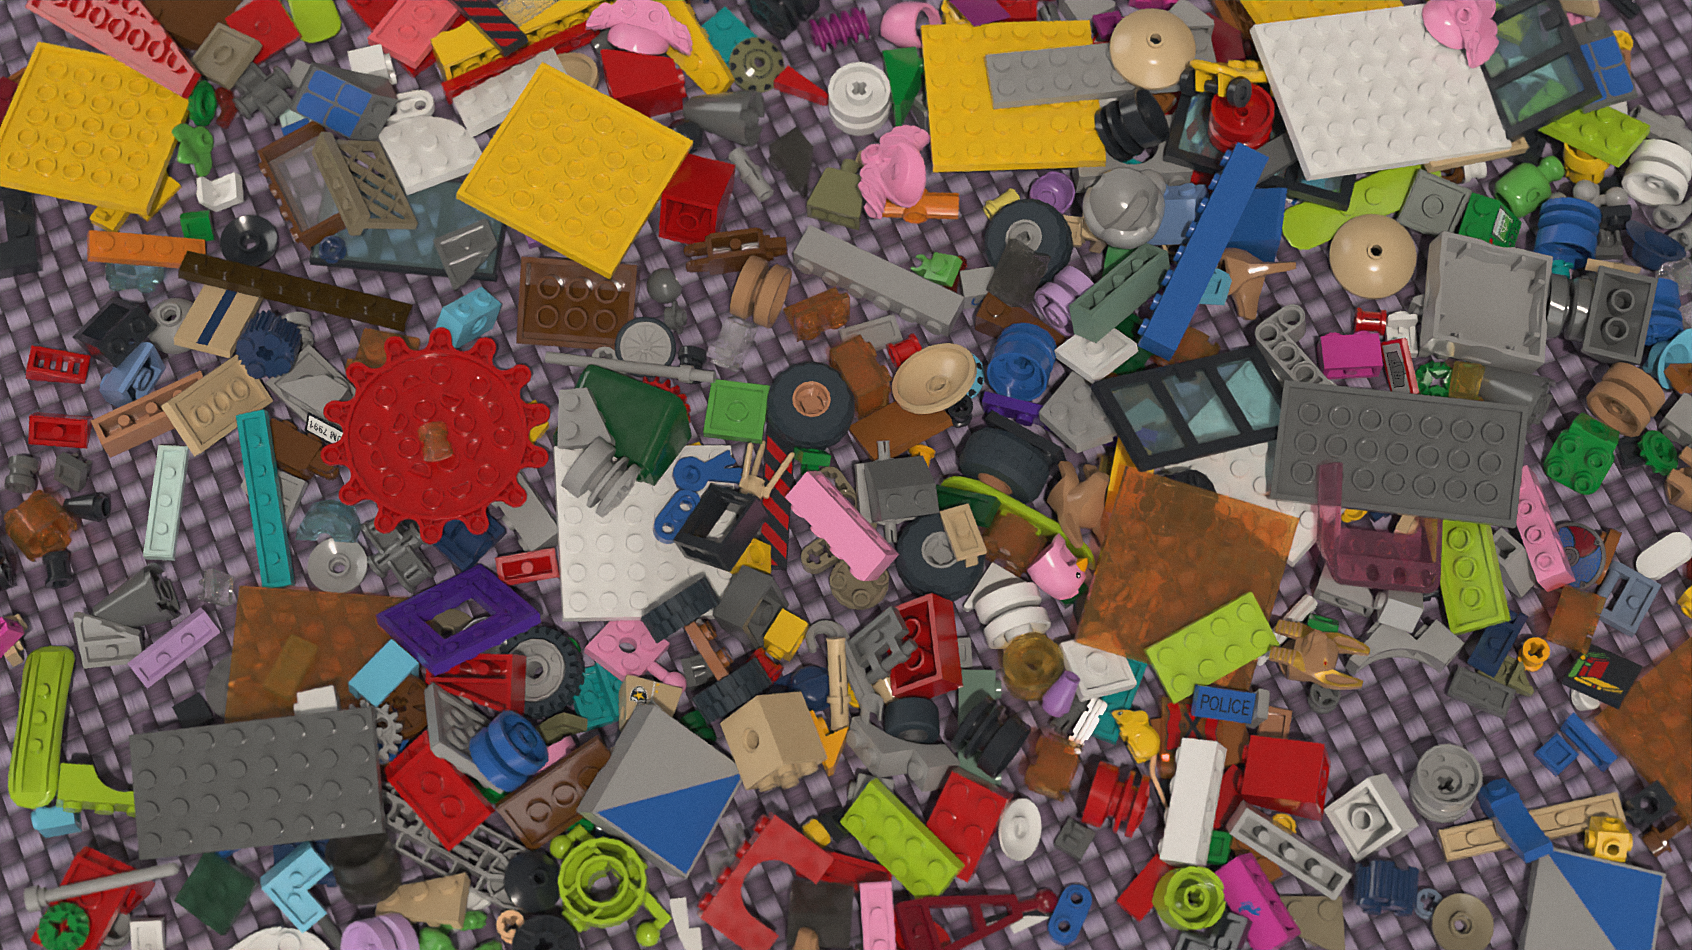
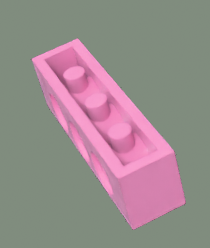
[1516,465,1576,592]

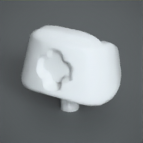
[1571,689,1600,711]

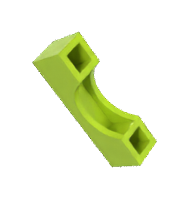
[56,763,136,817]

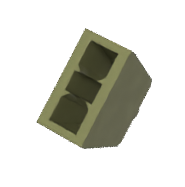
[807,159,864,230]

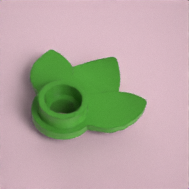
[171,123,214,177]

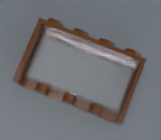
[257,121,346,251]

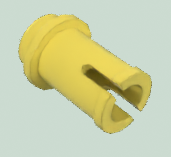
[983,188,1020,220]

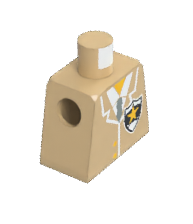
[619,674,683,732]

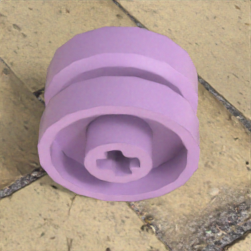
[1034,266,1094,339]
[341,913,419,950]

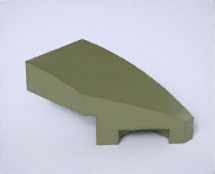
[1477,655,1534,697]
[535,712,588,745]

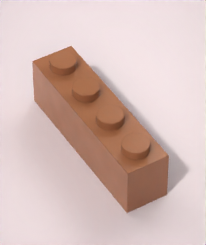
[91,371,203,458]

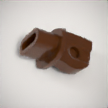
[1641,818,1688,858]

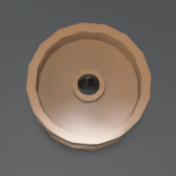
[730,255,792,329]
[1586,362,1666,437]

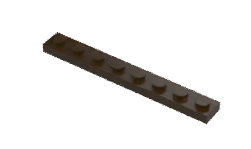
[178,251,413,332]

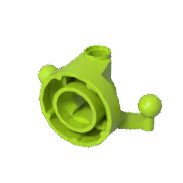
[549,824,672,947]

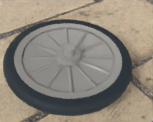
[615,317,676,378]

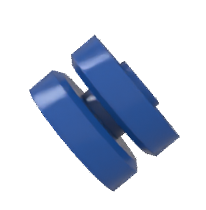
[469,711,548,792]

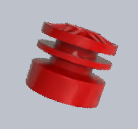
[1081,760,1151,839]

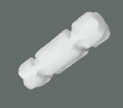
[1065,698,1107,755]

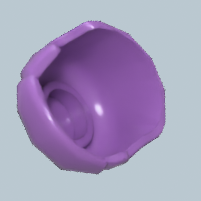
[1029,171,1076,214]

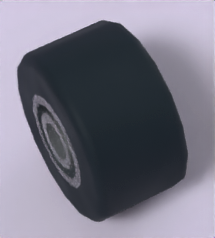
[884,697,940,745]

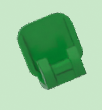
[1543,412,1620,495]

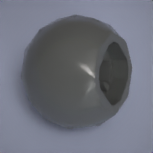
[646,268,683,304]

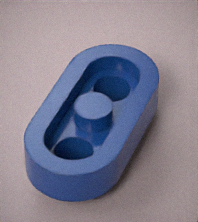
[653,490,701,544]
[1048,884,1092,946]

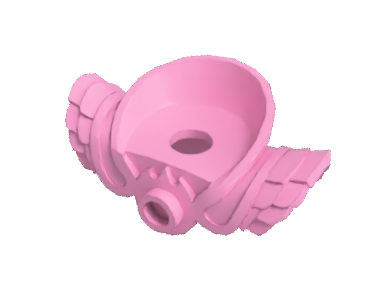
[586,0,692,56]
[1422,0,1499,68]
[858,125,930,219]

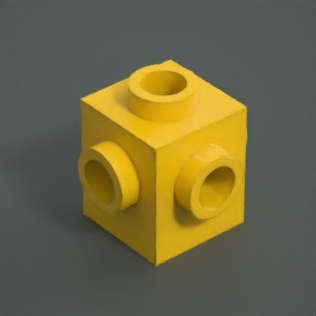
[1584,816,1633,862]

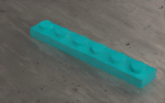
[236,409,295,591]

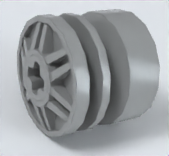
[561,437,641,518]
[1409,744,1483,823]

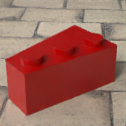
[425,654,527,717]

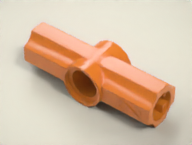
[882,189,959,224]

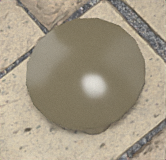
[829,560,889,610]

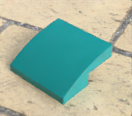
[572,662,622,732]

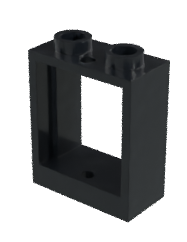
[72,296,157,368]
[673,485,769,572]

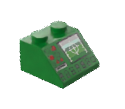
[1457,192,1522,248]

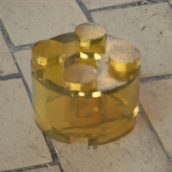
[1001,632,1064,702]

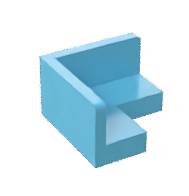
[348,639,419,707]
[260,841,331,934]

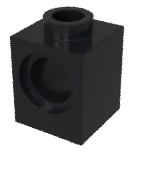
[1622,780,1677,832]

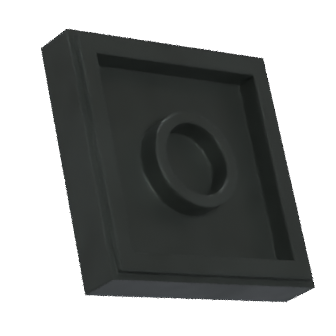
[1395,168,1473,238]

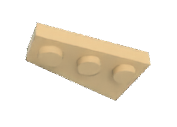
[375,873,470,929]

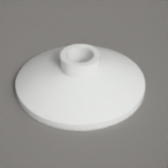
[999,798,1041,861]

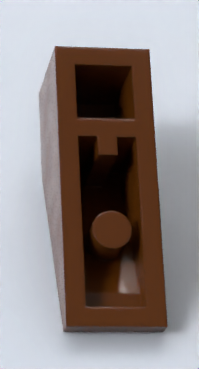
[975,292,1066,362]

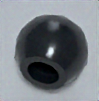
[668,118,704,154]

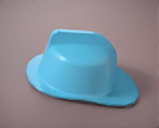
[1642,328,1692,389]

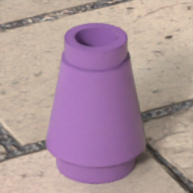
[1042,671,1080,717]

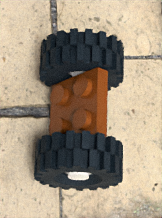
[641,577,772,724]

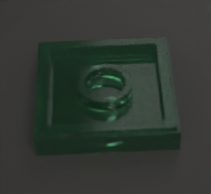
[174,852,259,936]

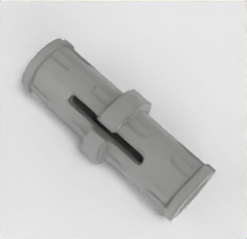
[728,147,774,202]

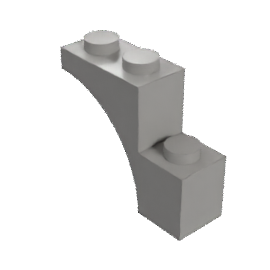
[1345,619,1464,675]
[846,716,960,792]

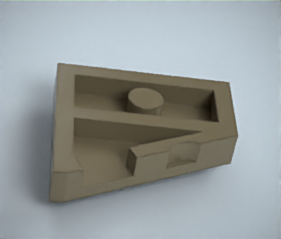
[1280,896,1345,950]

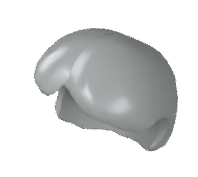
[1082,167,1166,249]

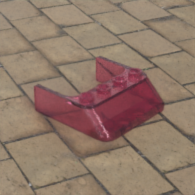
[1316,462,1443,594]

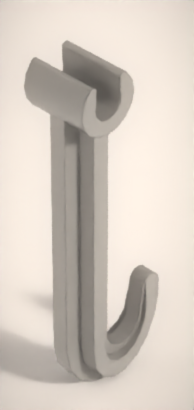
[806,620,884,725]

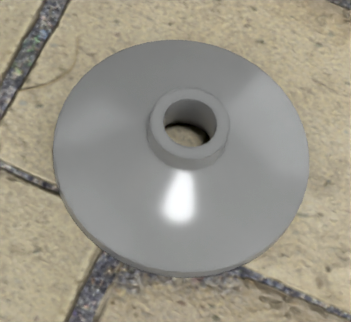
[307,537,368,595]

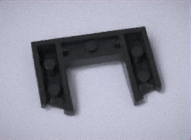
[0,186,43,279]

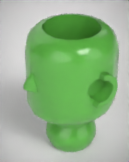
[1493,156,1565,218]

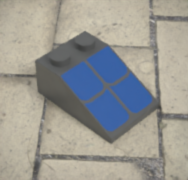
[1548,17,1638,114]
[289,62,398,141]

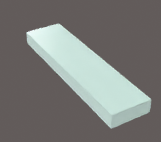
[143,445,190,561]

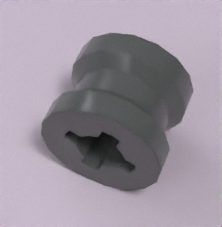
[1307,683,1341,714]

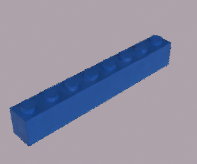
[1137,142,1269,361]

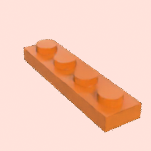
[87,230,206,268]

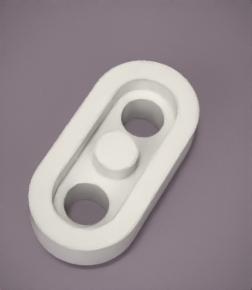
[385,90,435,125]

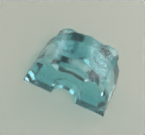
[105,263,164,293]
[295,500,362,543]

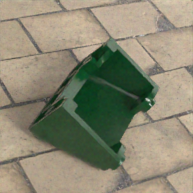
[553,364,692,486]

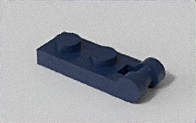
[1467,604,1528,678]

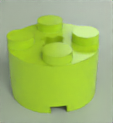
[1152,866,1226,931]

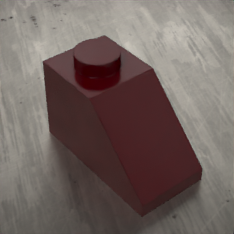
[1205,12,1254,63]

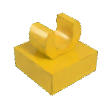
[89,206,131,232]

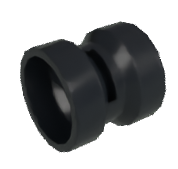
[677,346,708,384]

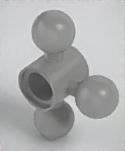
[1547,180,1628,209]

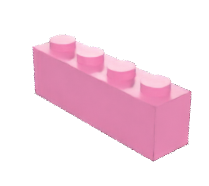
[785,471,899,581]

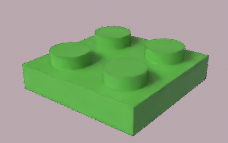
[703,379,770,444]

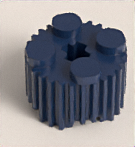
[236,310,302,379]
[1353,860,1419,917]

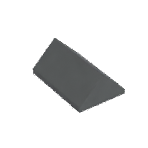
[1581,265,1658,365]

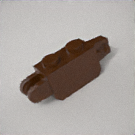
[683,227,788,275]
[270,418,340,481]

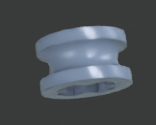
[1414,888,1443,919]

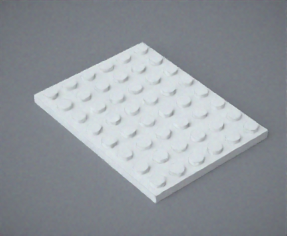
[1250,3,1512,181]

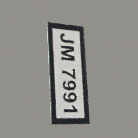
[305,412,343,444]

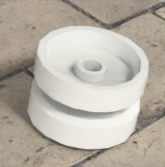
[828,62,891,136]
[1621,139,1692,207]
[975,582,1051,649]

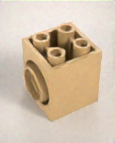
[720,692,828,792]

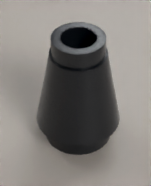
[63,492,111,522]

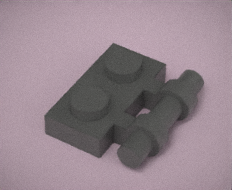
[847,606,918,685]

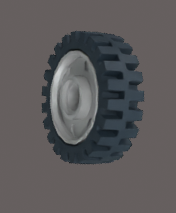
[499,626,585,719]

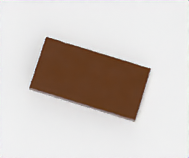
[495,735,612,851]

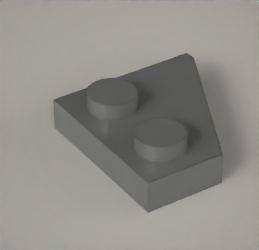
[433,218,498,292]

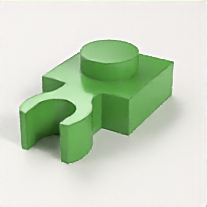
[911,252,963,287]

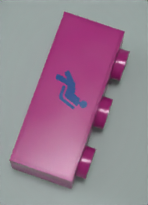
[1215,853,1302,950]

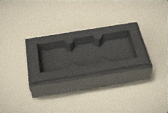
[1446,666,1516,720]

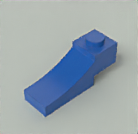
[1477,778,1554,863]

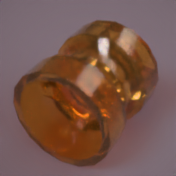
[417,422,453,462]

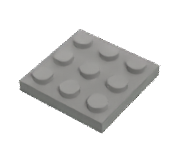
[424,683,504,794]

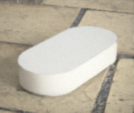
[1636,532,1692,580]

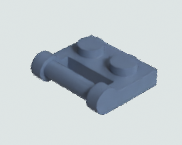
[1584,561,1661,638]

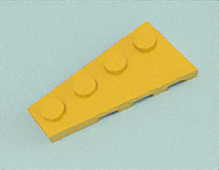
[659,0,735,95]

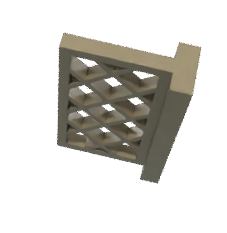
[311,132,418,236]

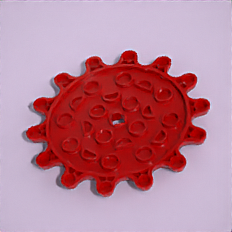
[320,327,550,544]

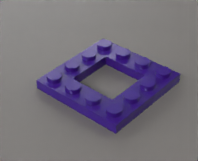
[376,564,541,676]

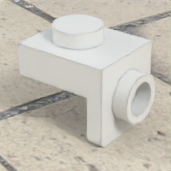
[196,172,244,212]
[1385,311,1418,358]
[130,917,166,950]

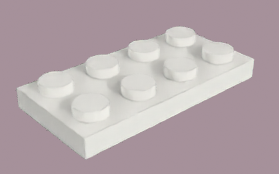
[452,48,567,138]

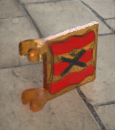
[1160,697,1224,779]

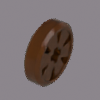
[365,674,428,741]

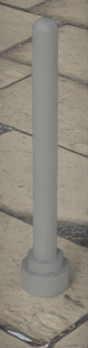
[24,863,179,913]

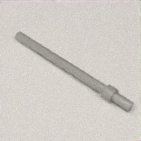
[545,352,716,383]

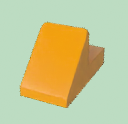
[809,710,849,777]

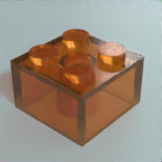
[829,334,892,420]

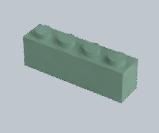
[1069,243,1170,343]
[958,670,1001,787]

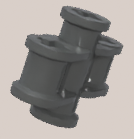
[232,61,292,124]
[361,518,436,593]

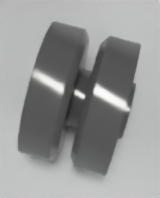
[1546,273,1594,342]

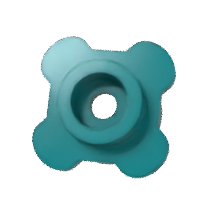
[1552,260,1574,279]

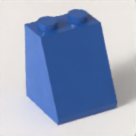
[1226,188,1287,262]

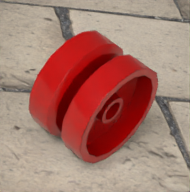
[1208,83,1274,153]

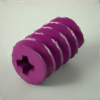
[808,7,870,52]

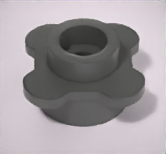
[664,301,687,334]

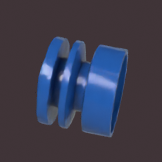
[1533,197,1602,269]
[1644,278,1684,348]
[987,323,1057,401]

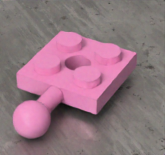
[584,620,687,693]

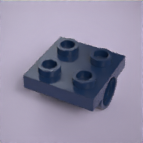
[431,512,507,572]

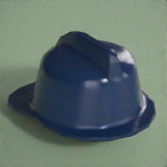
[1625,220,1686,272]
[768,666,830,713]

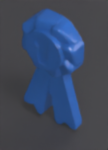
[672,450,742,492]

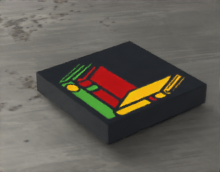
[1562,641,1643,710]

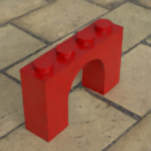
[696,811,835,950]

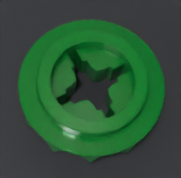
[187,81,217,126]
[1415,360,1461,398]
[1638,430,1678,476]
[37,902,90,950]

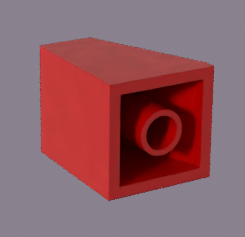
[600,49,687,118]
[658,154,736,244]
[1238,735,1331,821]

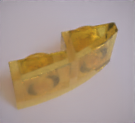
[1448,361,1486,401]

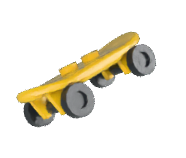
[1179,59,1274,108]

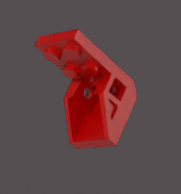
[384,729,496,851]
[30,846,155,950]

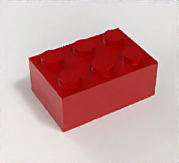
[883,593,963,699]
[926,767,1013,883]

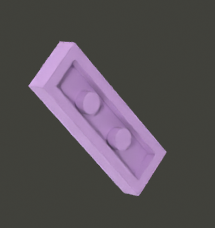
[127,607,220,689]

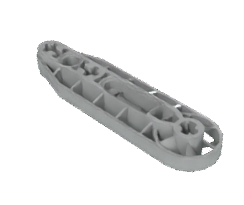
[374,782,541,913]

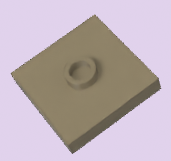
[190,22,262,90]

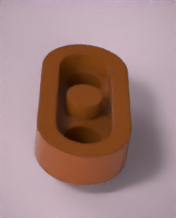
[1595,528,1622,585]

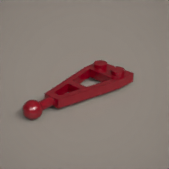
[893,888,1058,950]

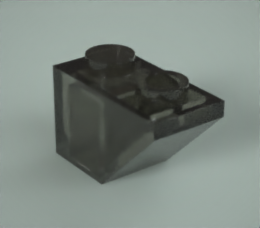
[768,127,814,199]

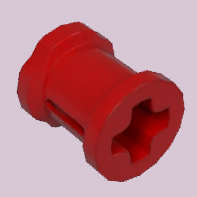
[1353,307,1387,336]
[886,333,922,368]
[746,648,784,688]

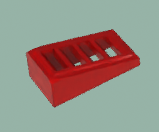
[26,345,91,384]

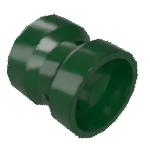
[678,710,717,745]

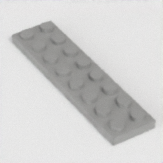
[985,34,1218,109]

